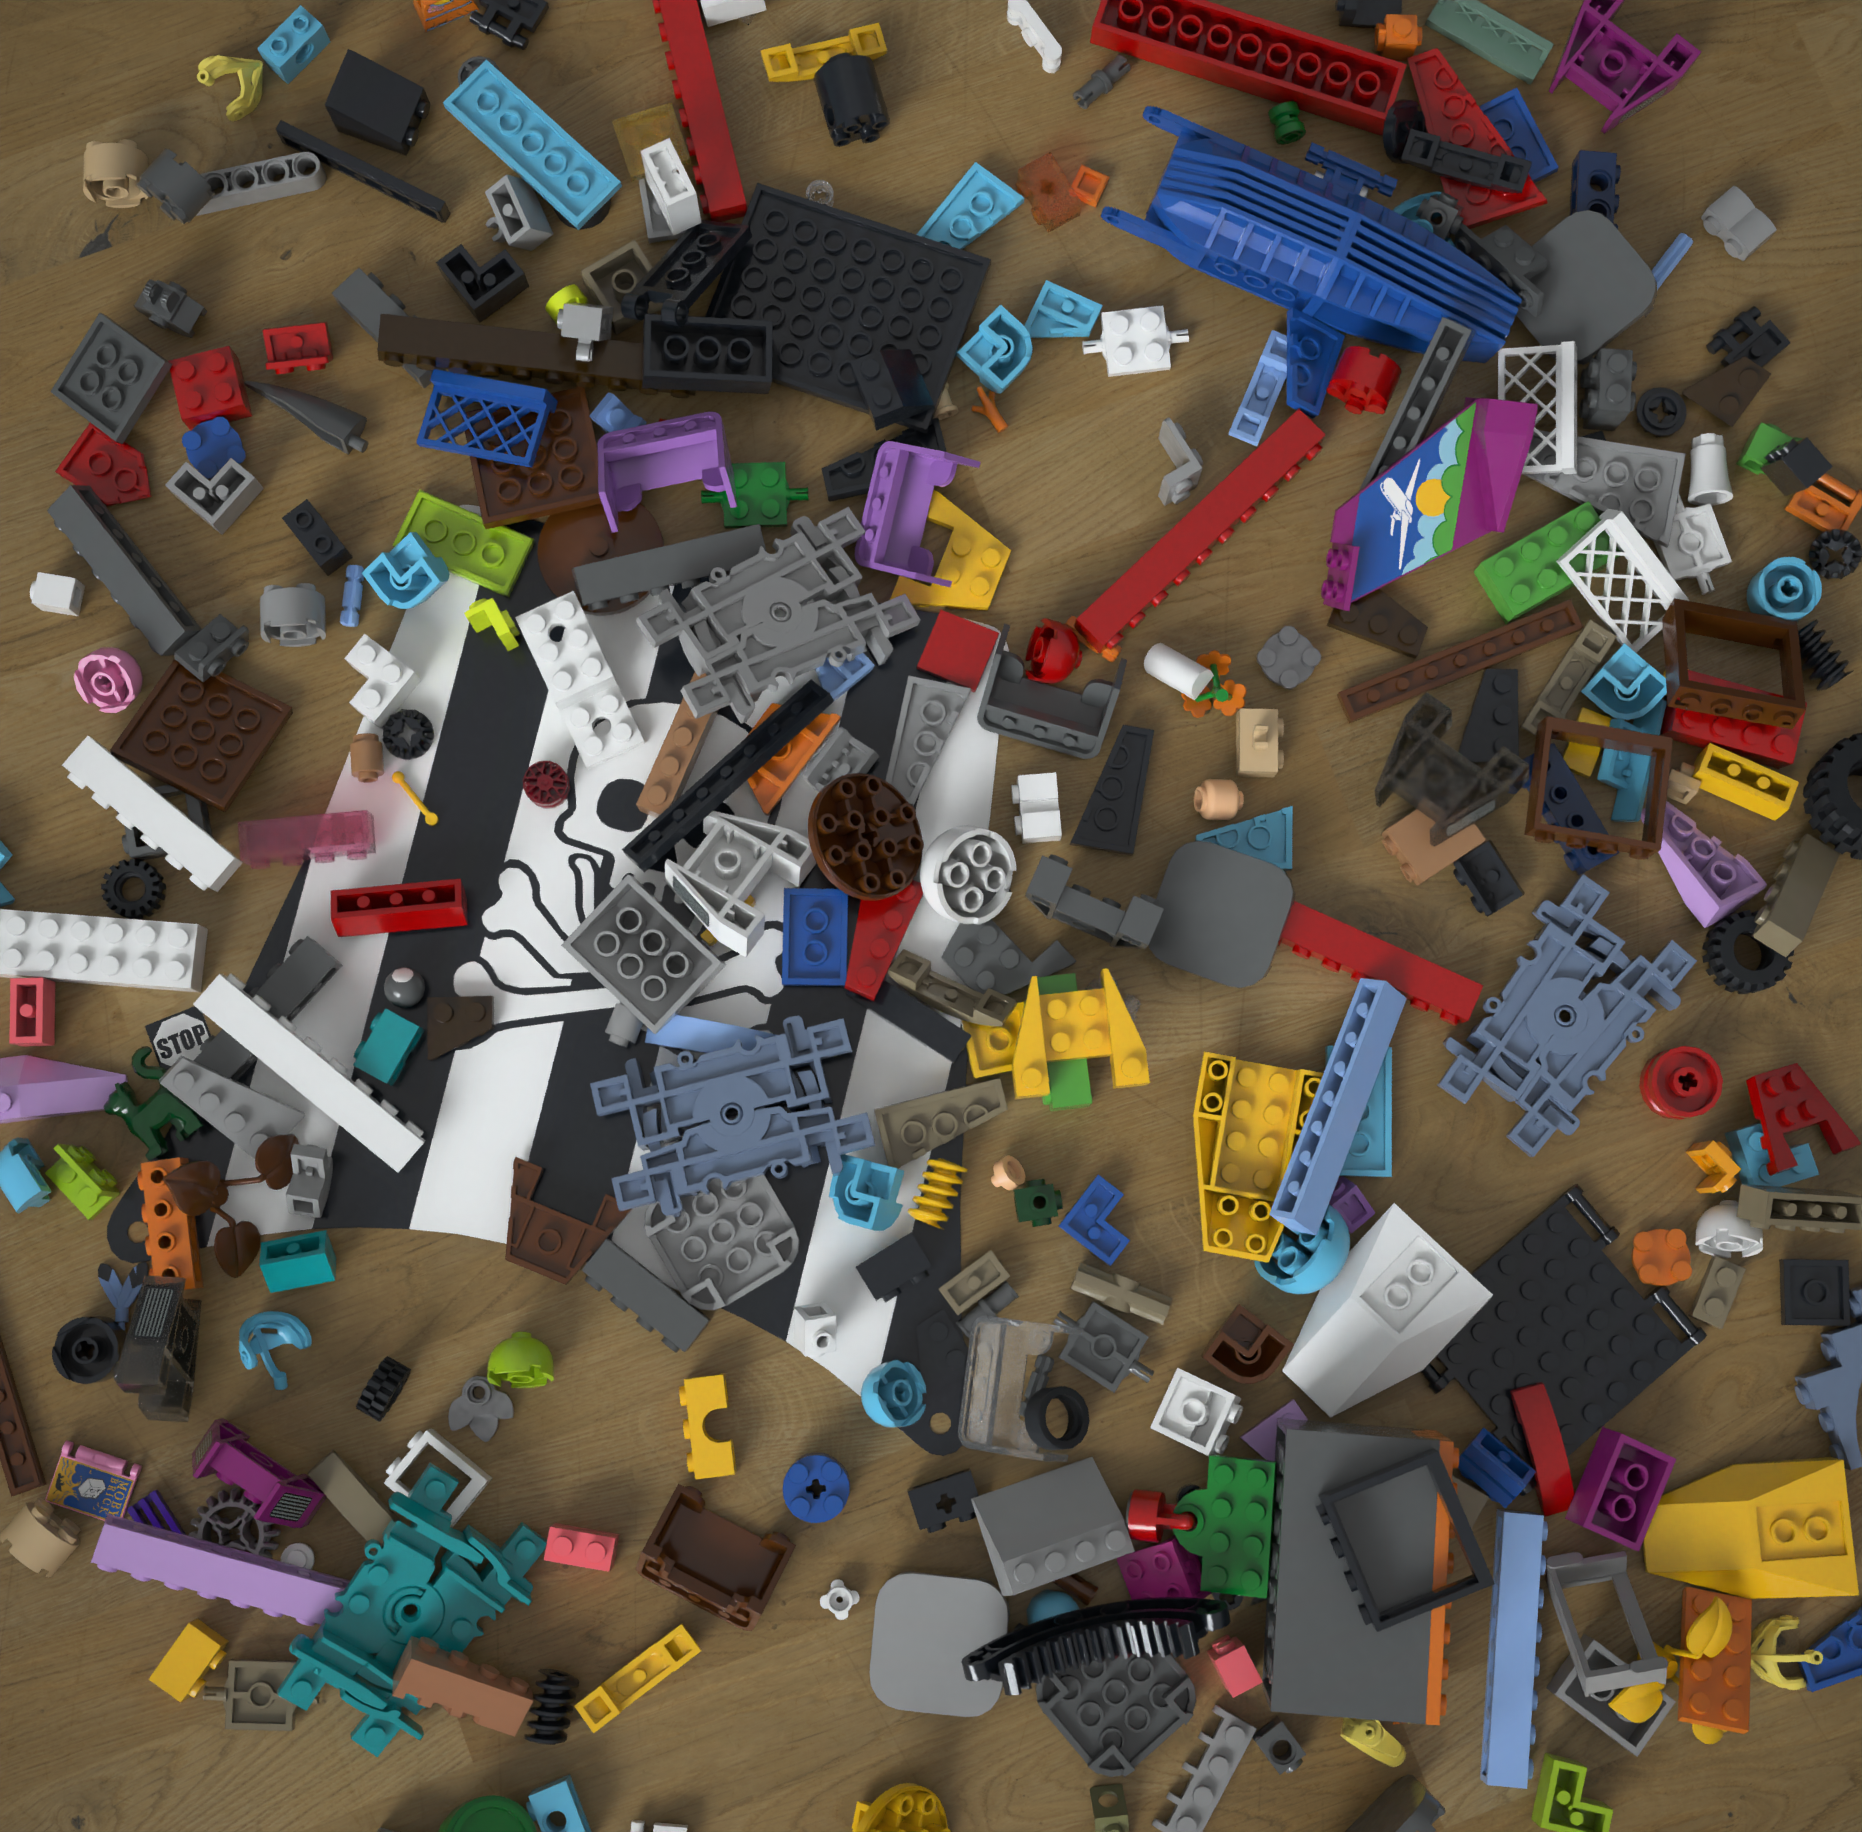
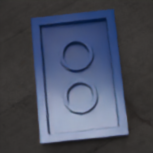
[782,888,848,986]

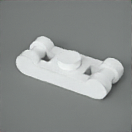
[1007,0,1062,73]

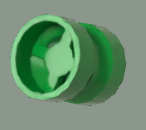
[1268,101,1306,145]

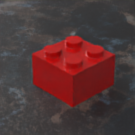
[168,346,252,431]

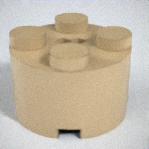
[83,139,149,208]
[0,1498,81,1577]

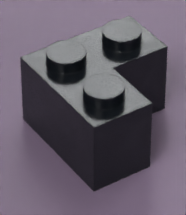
[436,244,529,323]

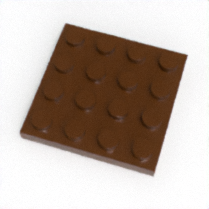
[462,387,602,529]
[110,659,293,813]

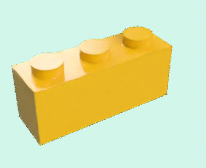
[1692,743,1799,821]

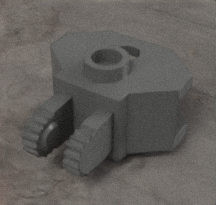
[134,279,207,338]

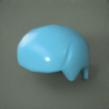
[1027,1589,1079,1625]

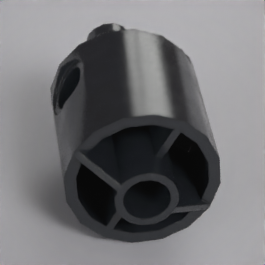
[814,53,890,147]

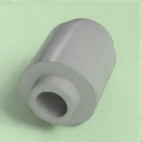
[605,1002,643,1047]

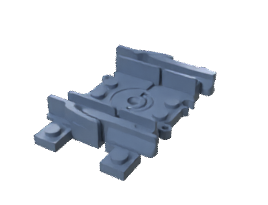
[590,1016,876,1218]

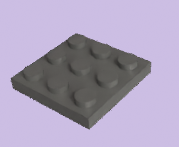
[50,313,172,444]

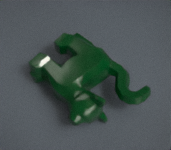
[104,1046,204,1161]

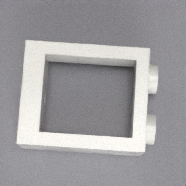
[640,138,701,236]
[384,1429,492,1528]

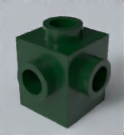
[1013,1179,1063,1227]

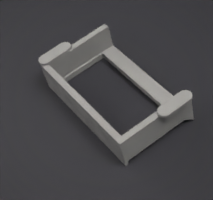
[1546,1551,1668,1697]

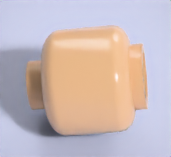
[1194,779,1244,820]

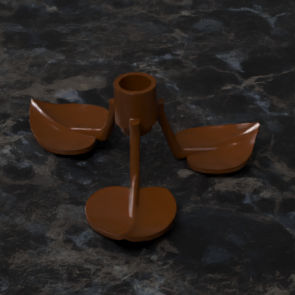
[163,1134,299,1278]

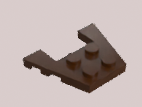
[505,1157,632,1285]

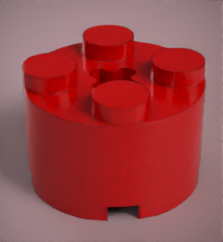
[1326,346,1401,414]

